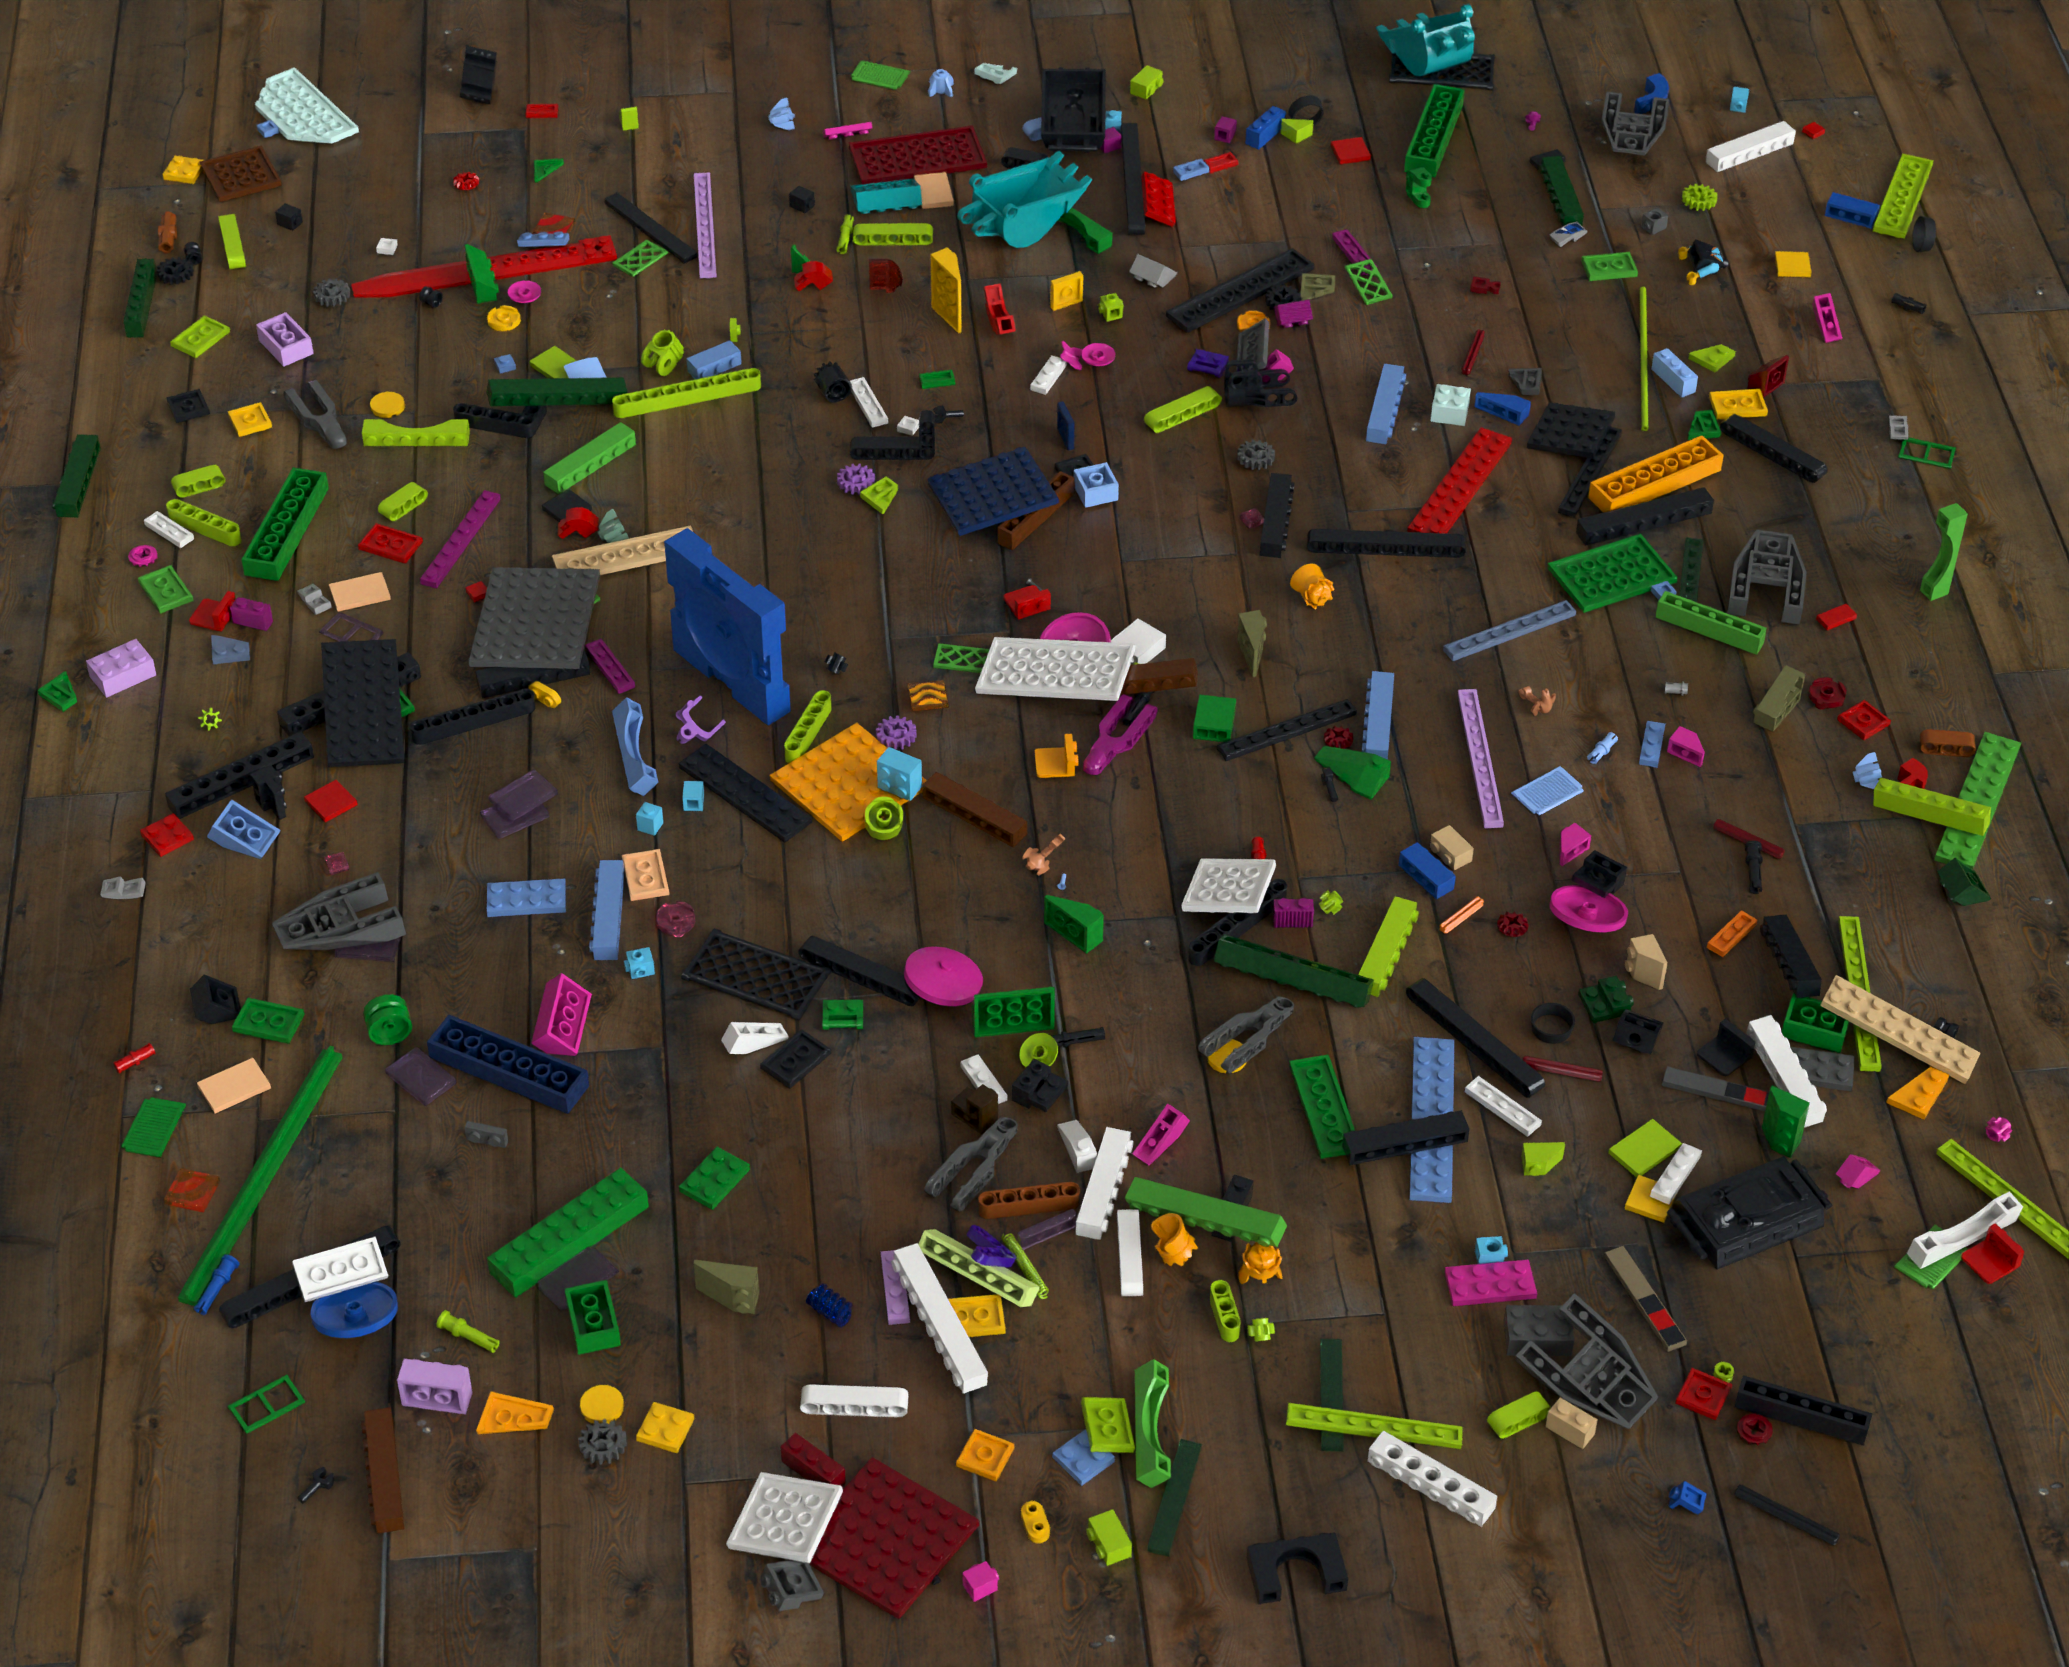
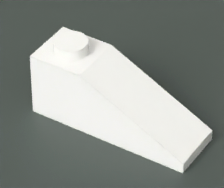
[721,1022,789,1054]
[1057,1120,1097,1173]

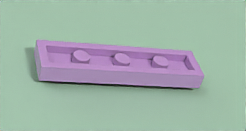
[881,1250,910,1325]

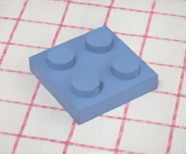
[1052,1429,1115,1486]

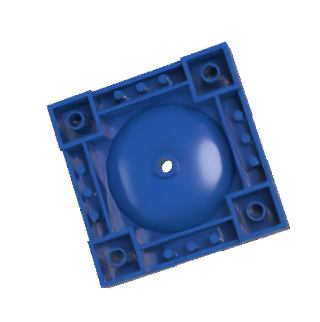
[664,528,791,726]

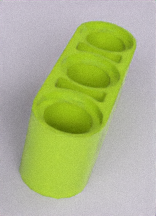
[171,465,225,498]
[378,482,428,521]
[1210,1280,1240,1342]
[1487,1391,1551,1439]

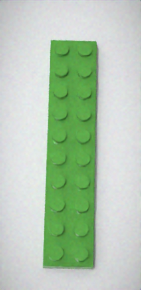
[1934,732,2021,869]

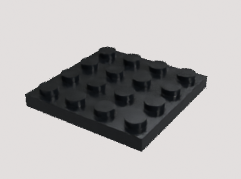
[1527,402,1615,458]

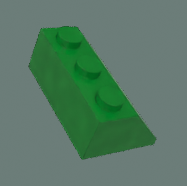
[465,244,499,304]
[1762,1085,1810,1158]

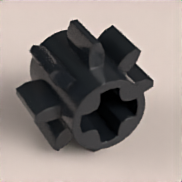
[824,652,848,674]

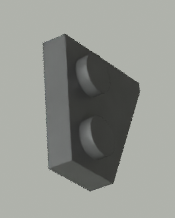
[1509,368,1542,395]

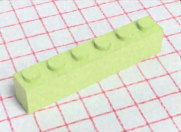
[918,1229,1040,1307]

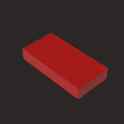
[526,104,558,118]
[1203,152,1238,173]
[1816,604,1857,630]

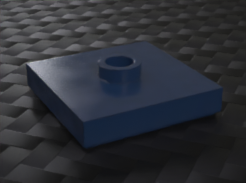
[1057,401,1075,450]

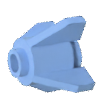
[928,69,954,97]
[768,98,795,130]
[1853,752,1882,789]

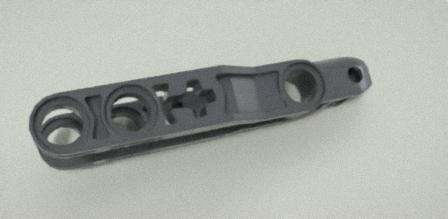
[284,380,347,449]
[1198,997,1294,1073]
[925,1117,1018,1212]

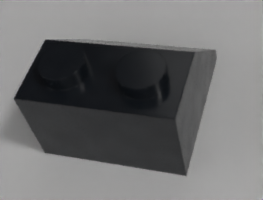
[190,974,241,1024]

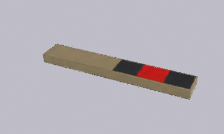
[1604,1246,1687,1352]

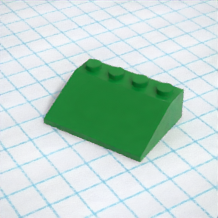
[972,987,1055,1037]

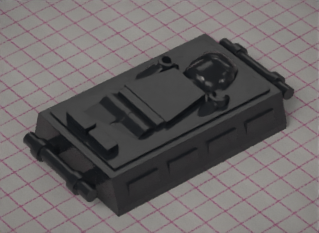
[1041,67,1106,153]
[1667,1156,1832,1270]

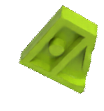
[1688,344,1735,372]
[860,476,898,514]

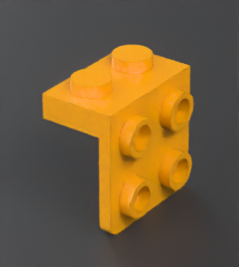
[1035,734,1078,778]

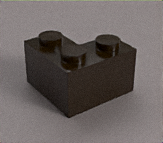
[951,1084,998,1135]

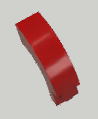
[983,283,1016,335]

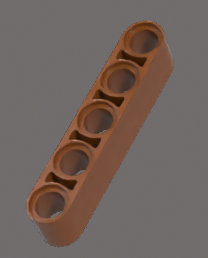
[978,1182,1080,1219]

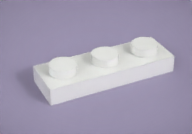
[1030,356,1067,395]
[144,511,194,548]
[960,1054,1007,1104]

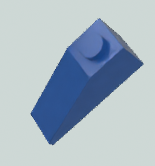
[1474,392,1531,426]

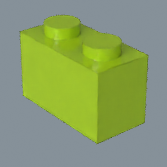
[1130,65,1164,99]
[1086,1509,1132,1566]

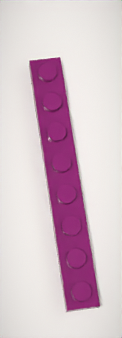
[420,490,501,589]

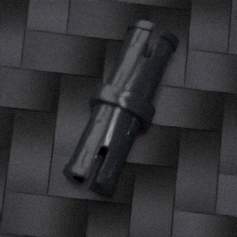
[1892,293,1927,314]

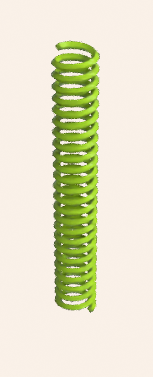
[1001,1233,1049,1299]

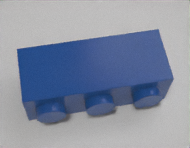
[1246,106,1286,150]
[1825,192,1880,229]
[1399,842,1456,899]

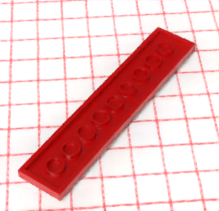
[1407,427,1512,533]

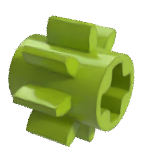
[197,707,222,731]
[1319,890,1343,915]
[1248,1318,1275,1341]

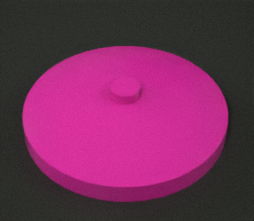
[1040,612,1111,642]
[1549,885,1628,932]
[904,947,983,1006]

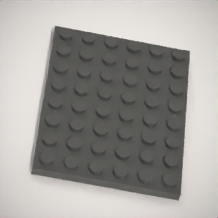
[469,567,600,669]

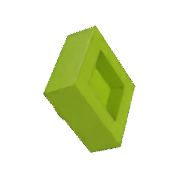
[730,318,741,342]

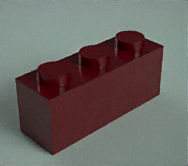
[780,1432,846,1487]

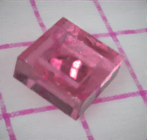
[1240,508,1264,529]
[325,852,349,875]

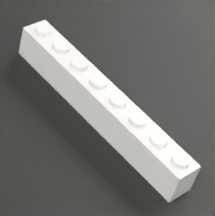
[891,1243,988,1394]

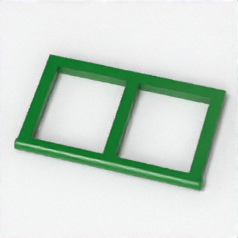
[1898,437,1956,469]
[227,1375,305,1434]

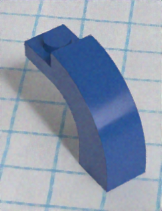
[1634,73,1669,114]

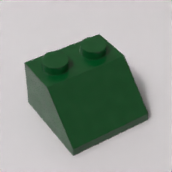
[1937,858,1992,906]

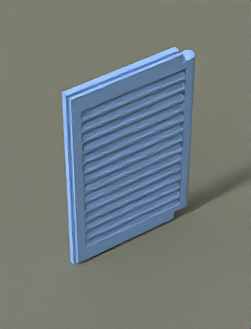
[1511,766,1583,815]

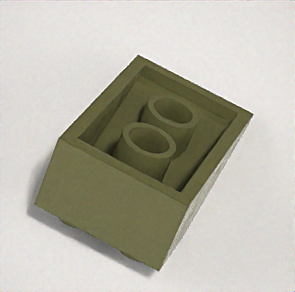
[1237,610,1267,677]
[694,1260,759,1314]

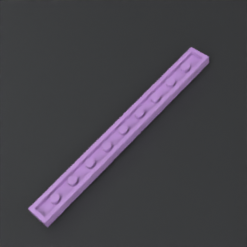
[694,172,716,278]
[1457,689,1504,828]

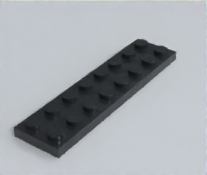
[679,744,812,843]

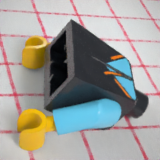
[1678,239,1729,285]

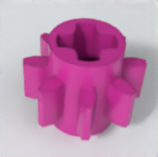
[1985,1116,2012,1142]

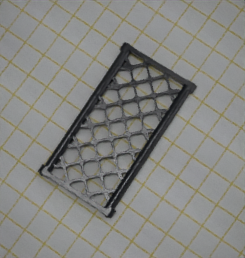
[1389,53,1496,90]
[681,928,831,1021]

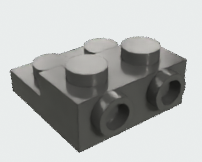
[760,1560,824,1611]

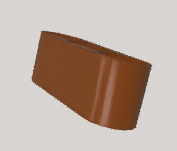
[1920,729,1976,757]

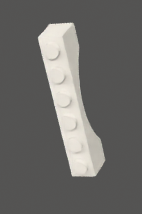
[1907,1191,2023,1269]

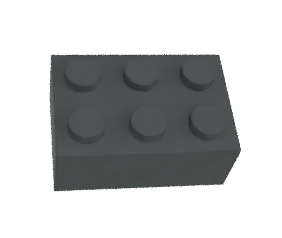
[1503,1305,1574,1356]

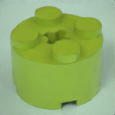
[865,797,903,840]

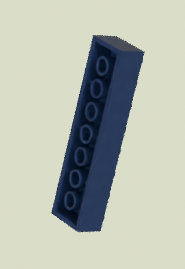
[427,1015,589,1114]

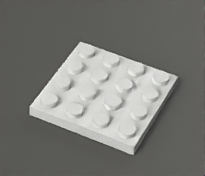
[1181,859,1276,913]
[726,1472,843,1563]

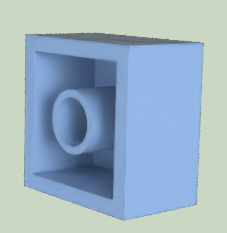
[1074,462,1119,508]

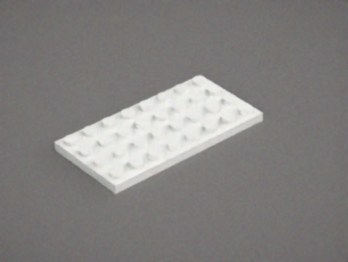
[975,637,1136,701]

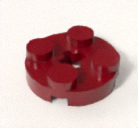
[1808,677,1847,709]

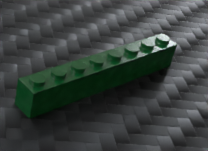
[486,377,628,406]
[1214,934,1374,1008]

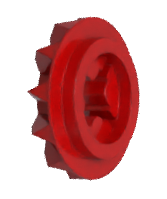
[453,171,479,190]

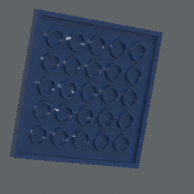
[927,447,1059,536]

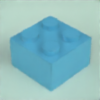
[877,747,922,801]

